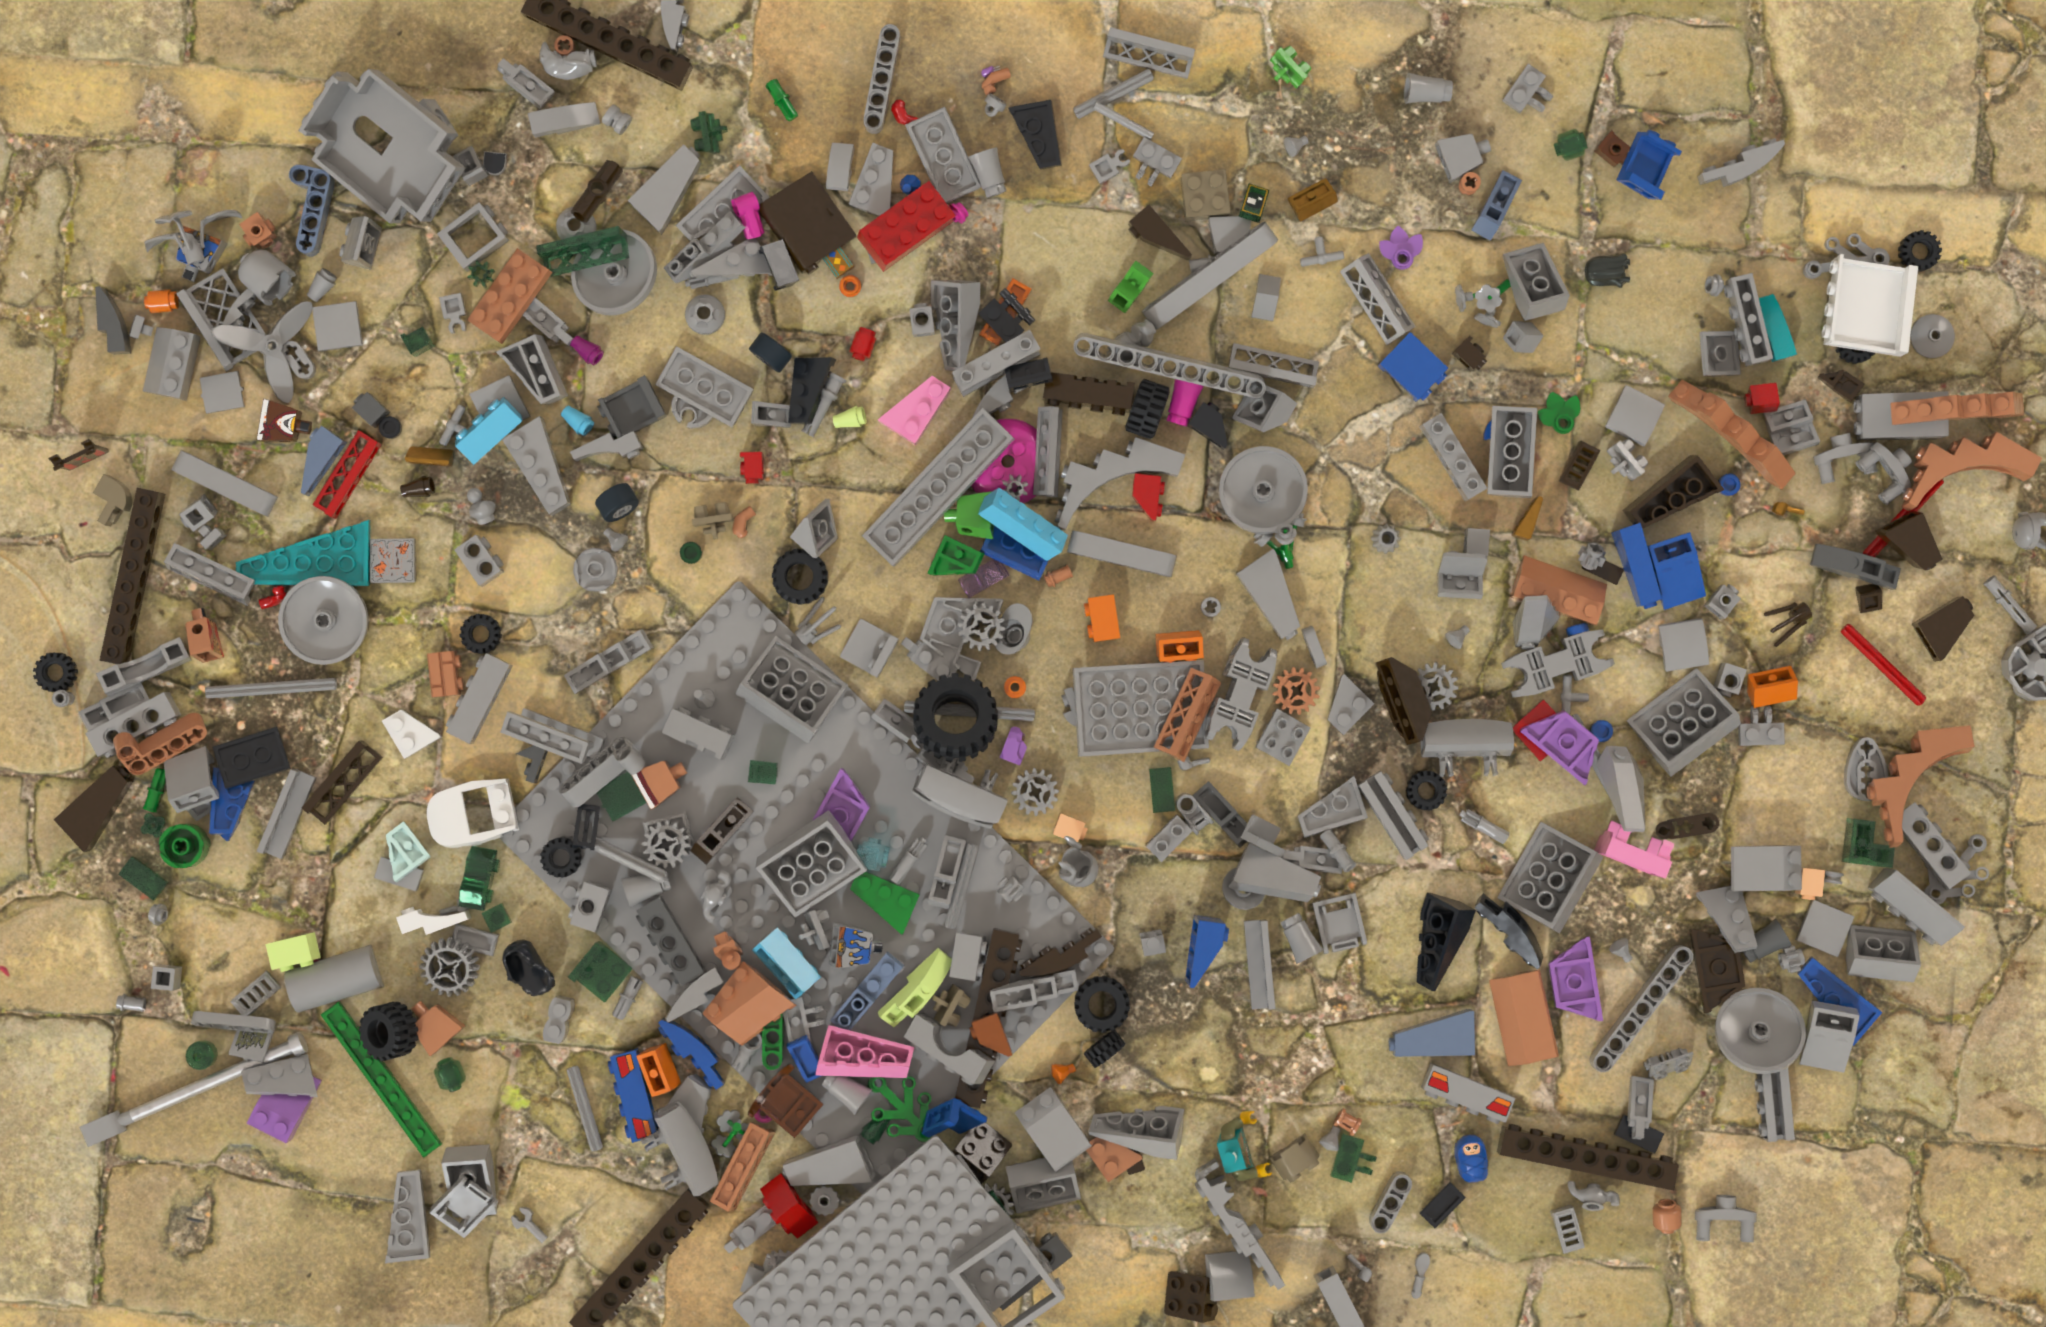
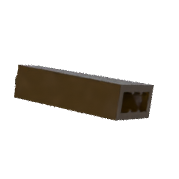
[53,765,134,852]

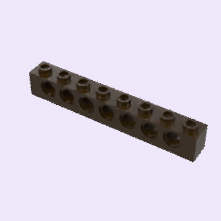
[521,0,693,91]
[99,488,166,664]
[955,928,1023,1109]
[1497,1124,1679,1191]
[569,1188,709,1327]

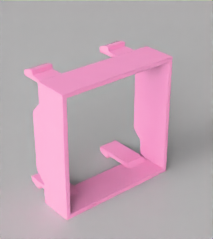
[1594,821,1674,879]

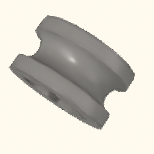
[1201,597,1221,617]
[1824,871,1844,884]

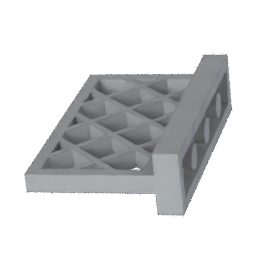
[176,269,271,372]

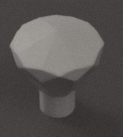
[1284,136,1309,157]
[604,528,628,552]
[1445,625,1470,650]
[694,689,715,710]
[1609,938,1633,963]
[1319,1126,1341,1151]

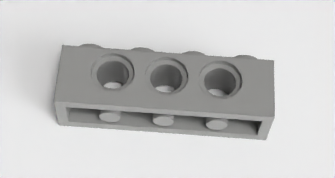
[1419,413,1487,501]
[85,692,182,758]
[1902,802,1971,890]

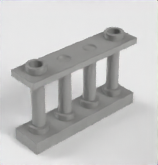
[952,330,1040,397]
[500,708,605,764]

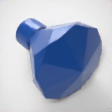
[900,175,921,195]

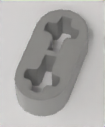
[281,341,316,379]
[1301,626,1327,669]

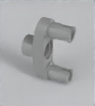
[1813,433,1878,484]
[1855,442,1912,505]
[1695,1195,1757,1242]

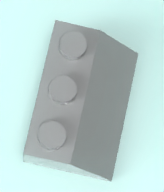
[143,327,201,401]
[1845,925,1921,982]
[1006,1158,1081,1214]

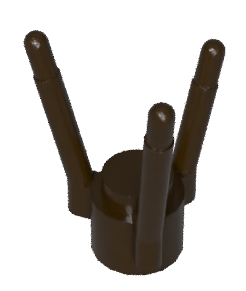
[1764,602,1812,647]

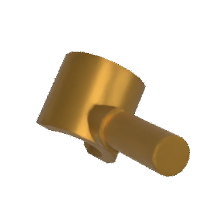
[1772,502,1805,516]

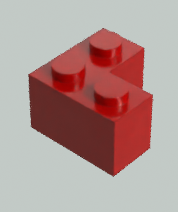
[760,1173,819,1239]

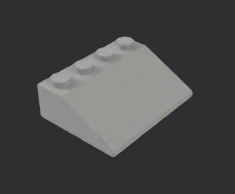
[735,636,848,743]
[1627,668,1741,777]
[756,810,867,917]
[1497,822,1604,934]

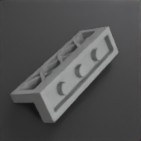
[1103,27,1195,79]
[1340,253,1416,345]
[1228,343,1319,388]
[1033,406,1063,497]
[164,543,255,606]
[257,769,317,859]
[1244,919,1275,1010]

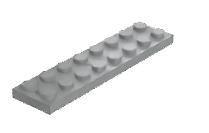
[862,408,1015,567]

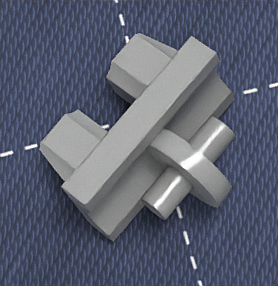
[1607,439,1648,481]
[798,909,832,951]

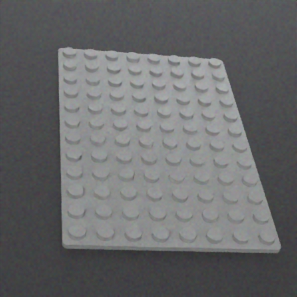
[733,1135,1049,1327]

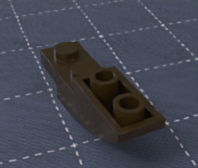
[1019,928,1102,976]

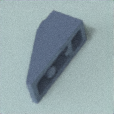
[1471,170,1522,241]
[301,426,347,496]

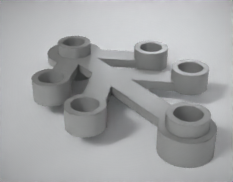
[1803,233,1890,279]
[1924,834,1989,905]

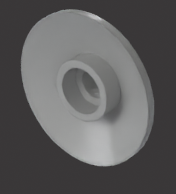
[1910,314,1955,358]
[1222,868,1265,910]

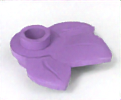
[1379,226,1423,270]

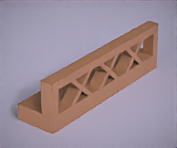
[1154,668,1221,762]
[710,1122,776,1212]

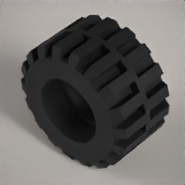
[1125,379,1170,439]
[772,549,828,605]
[1074,976,1130,1033]
[359,1002,418,1061]

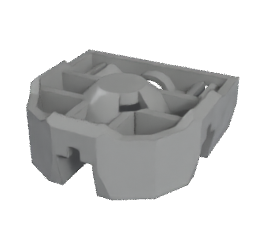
[2001,623,2046,701]

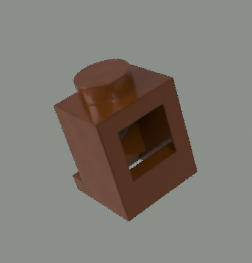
[1594,130,1631,167]

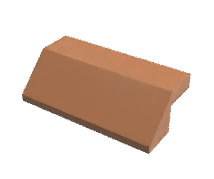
[1489,970,1559,1066]

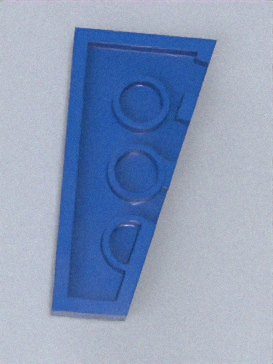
[1797,956,1882,1046]

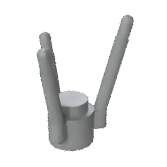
[795,597,841,645]

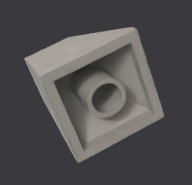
[1232,381,1297,432]

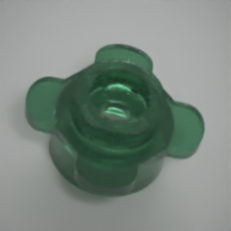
[140,813,166,838]

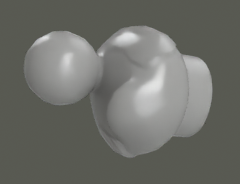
[467,488,496,525]

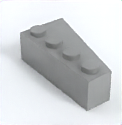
[502,416,571,516]

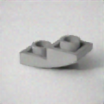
[826,143,855,191]
[223,288,257,327]

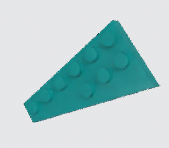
[236,520,371,586]

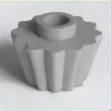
[1371,523,1401,554]
[809,1185,840,1216]

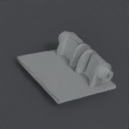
[1256,709,1310,766]
[1644,1048,1693,1080]

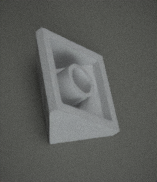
[790,499,838,558]

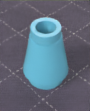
[561,405,594,436]

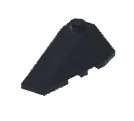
[1416,892,1476,991]

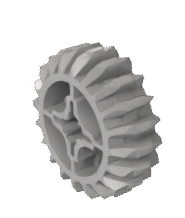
[419,937,480,997]

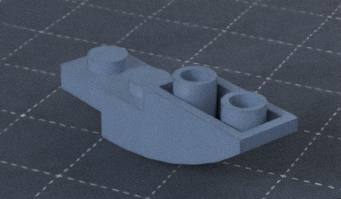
[830,951,904,1030]

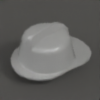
[996,603,1033,655]

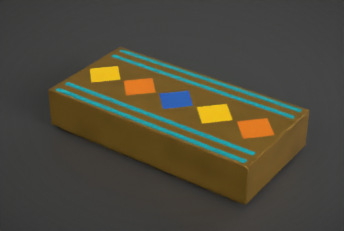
[823,247,855,279]

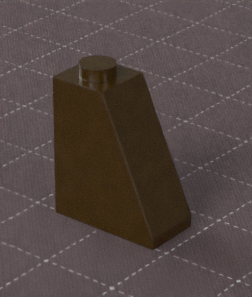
[1875,511,1943,570]
[1912,596,1974,662]

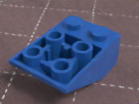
[1647,532,1706,610]

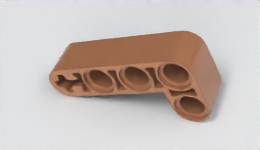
[113,713,207,775]

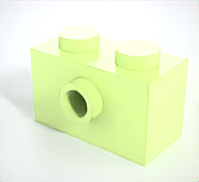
[265,932,321,972]

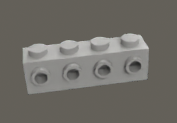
[1724,273,1773,367]

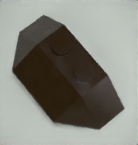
[1376,657,1432,745]

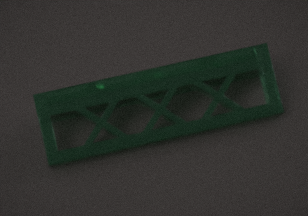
[536,226,629,277]

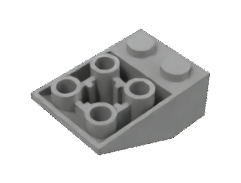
[1799,1000,1860,1073]

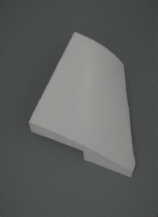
[667,1074,712,1133]

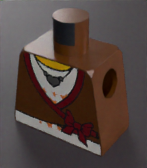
[256,399,312,442]

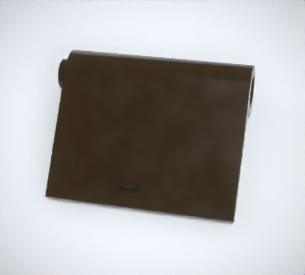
[758,171,857,275]

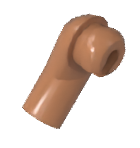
[982,68,1011,95]

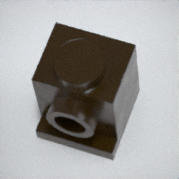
[1452,336,1487,372]

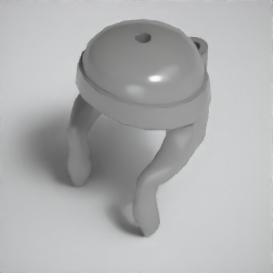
[2012,511,2046,550]
[1058,836,1099,887]

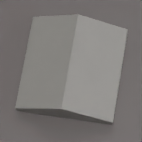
[1699,331,1741,377]

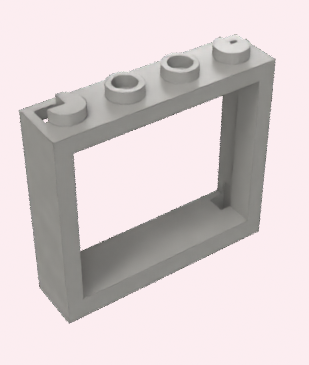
[947,1221,1066,1327]

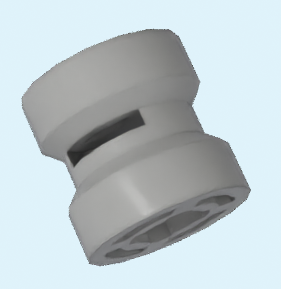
[602,104,632,135]

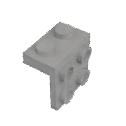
[1437,551,1487,599]

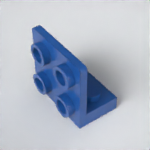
[922,1098,987,1138]

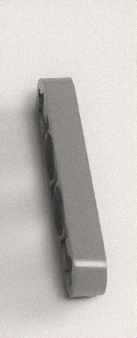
[191,1011,276,1034]

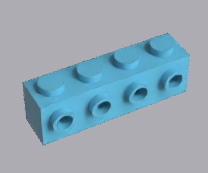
[978,488,1068,561]

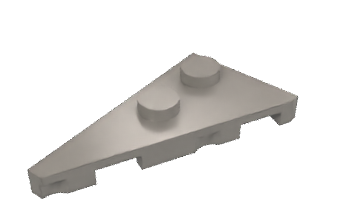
[689,238,772,278]

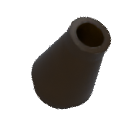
[400,475,435,498]

